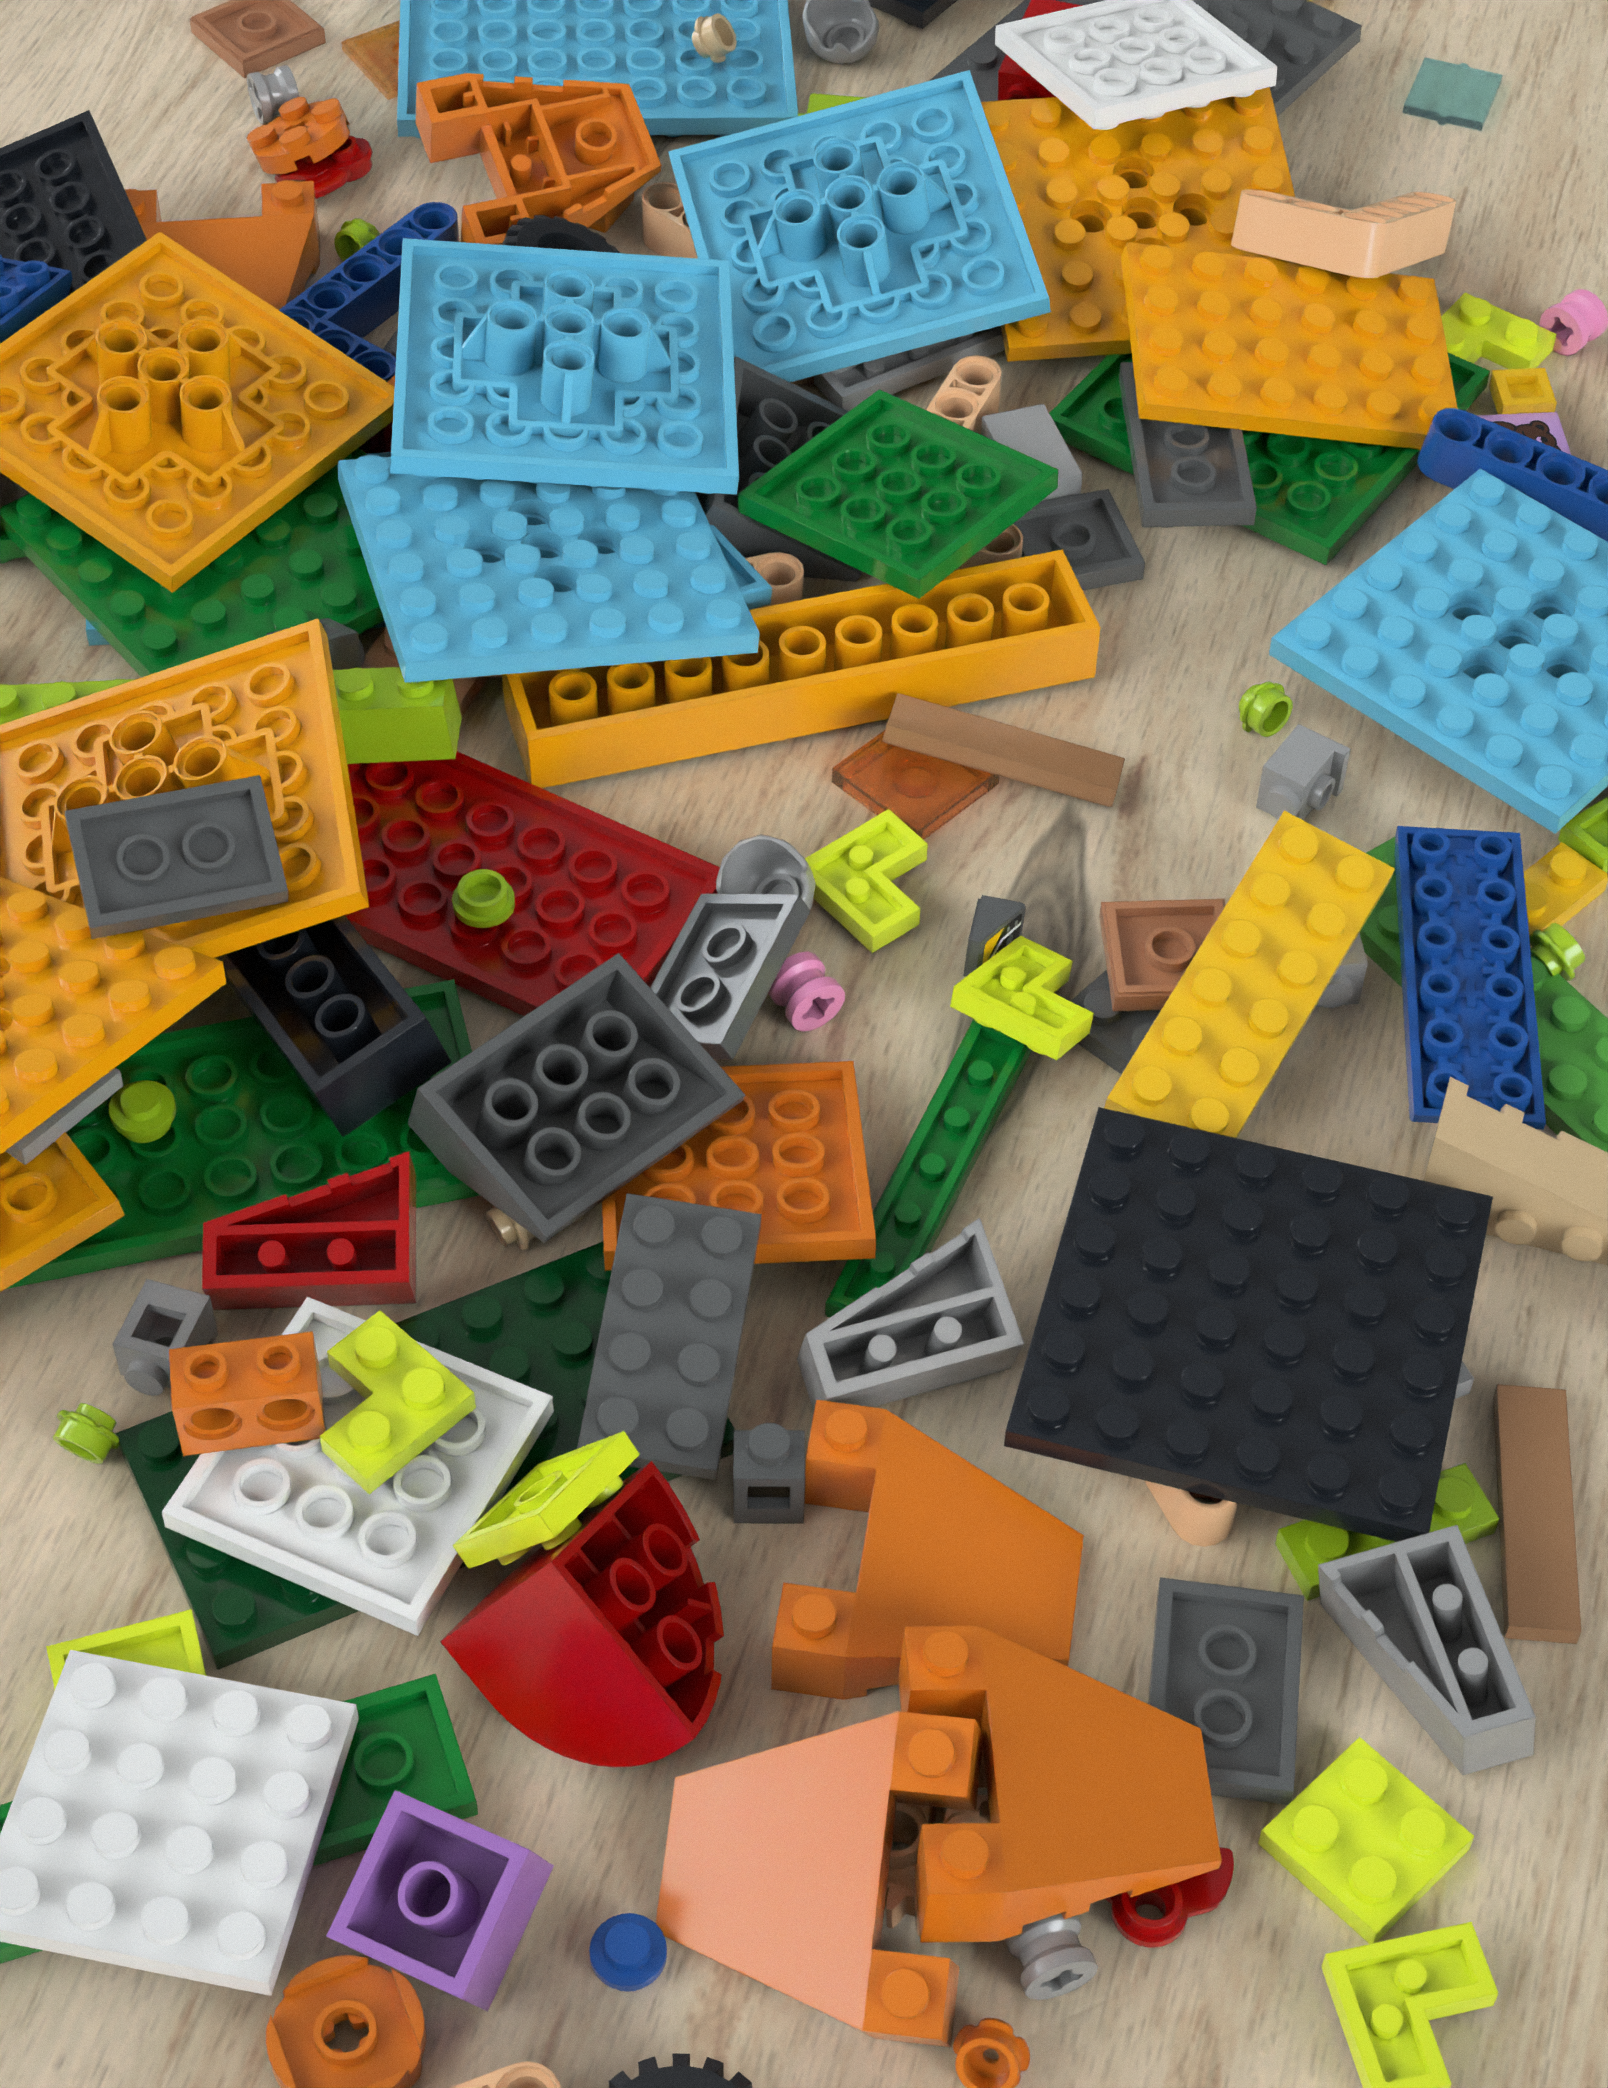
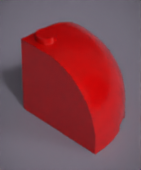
[440,1461,724,1767]

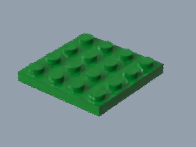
[738,389,1058,599]

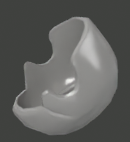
[802,0,879,64]
[716,834,816,909]

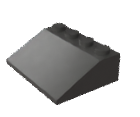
[695,356,862,582]
[407,953,745,1243]

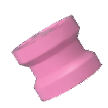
[1539,289,1608,356]
[768,951,845,1032]

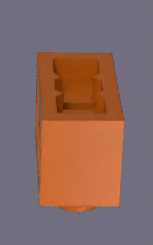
[169,1331,326,1456]

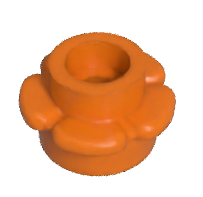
[953,2018,1030,2088]

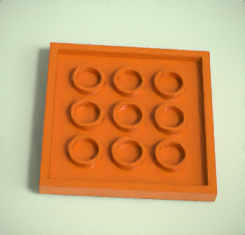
[602,1061,876,1271]

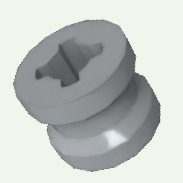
[247,65,300,124]
[1005,1913,1098,2000]

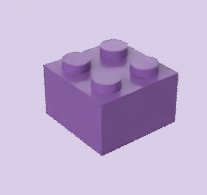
[326,1790,554,2012]

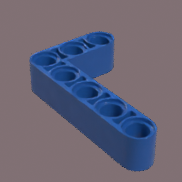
[279,202,460,382]
[1417,408,1608,542]

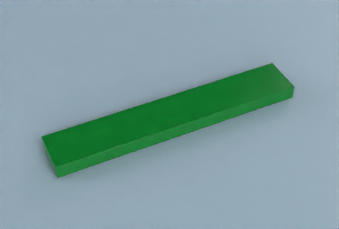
[825,1019,1032,1318]

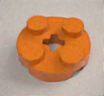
[246,97,350,174]
[266,1955,427,2088]

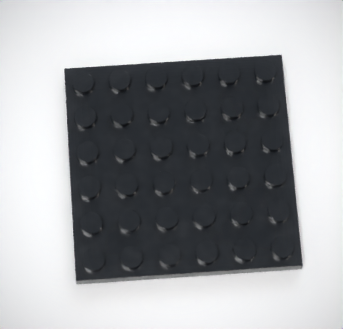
[1004,1107,1493,1542]

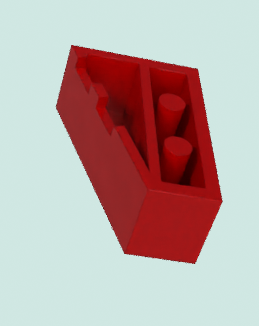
[202,1151,416,1310]

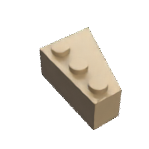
[1423,1077,1608,1266]

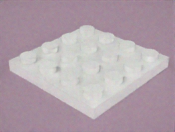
[995,0,1277,130]
[162,1297,554,1636]
[0,1650,359,1996]

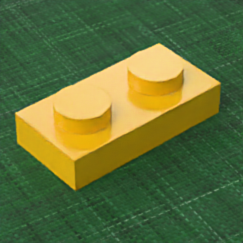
[1524,842,1608,948]

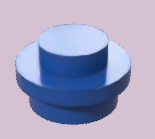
[589,1913,667,1992]

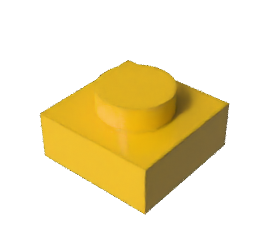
[1489,368,1557,414]

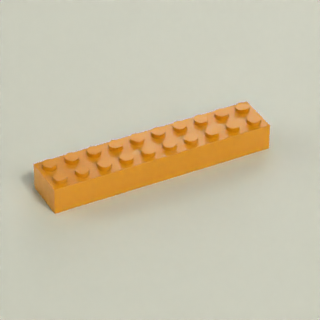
[502,549,1101,788]

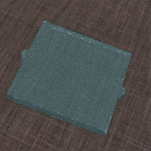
[1403,57,1503,131]

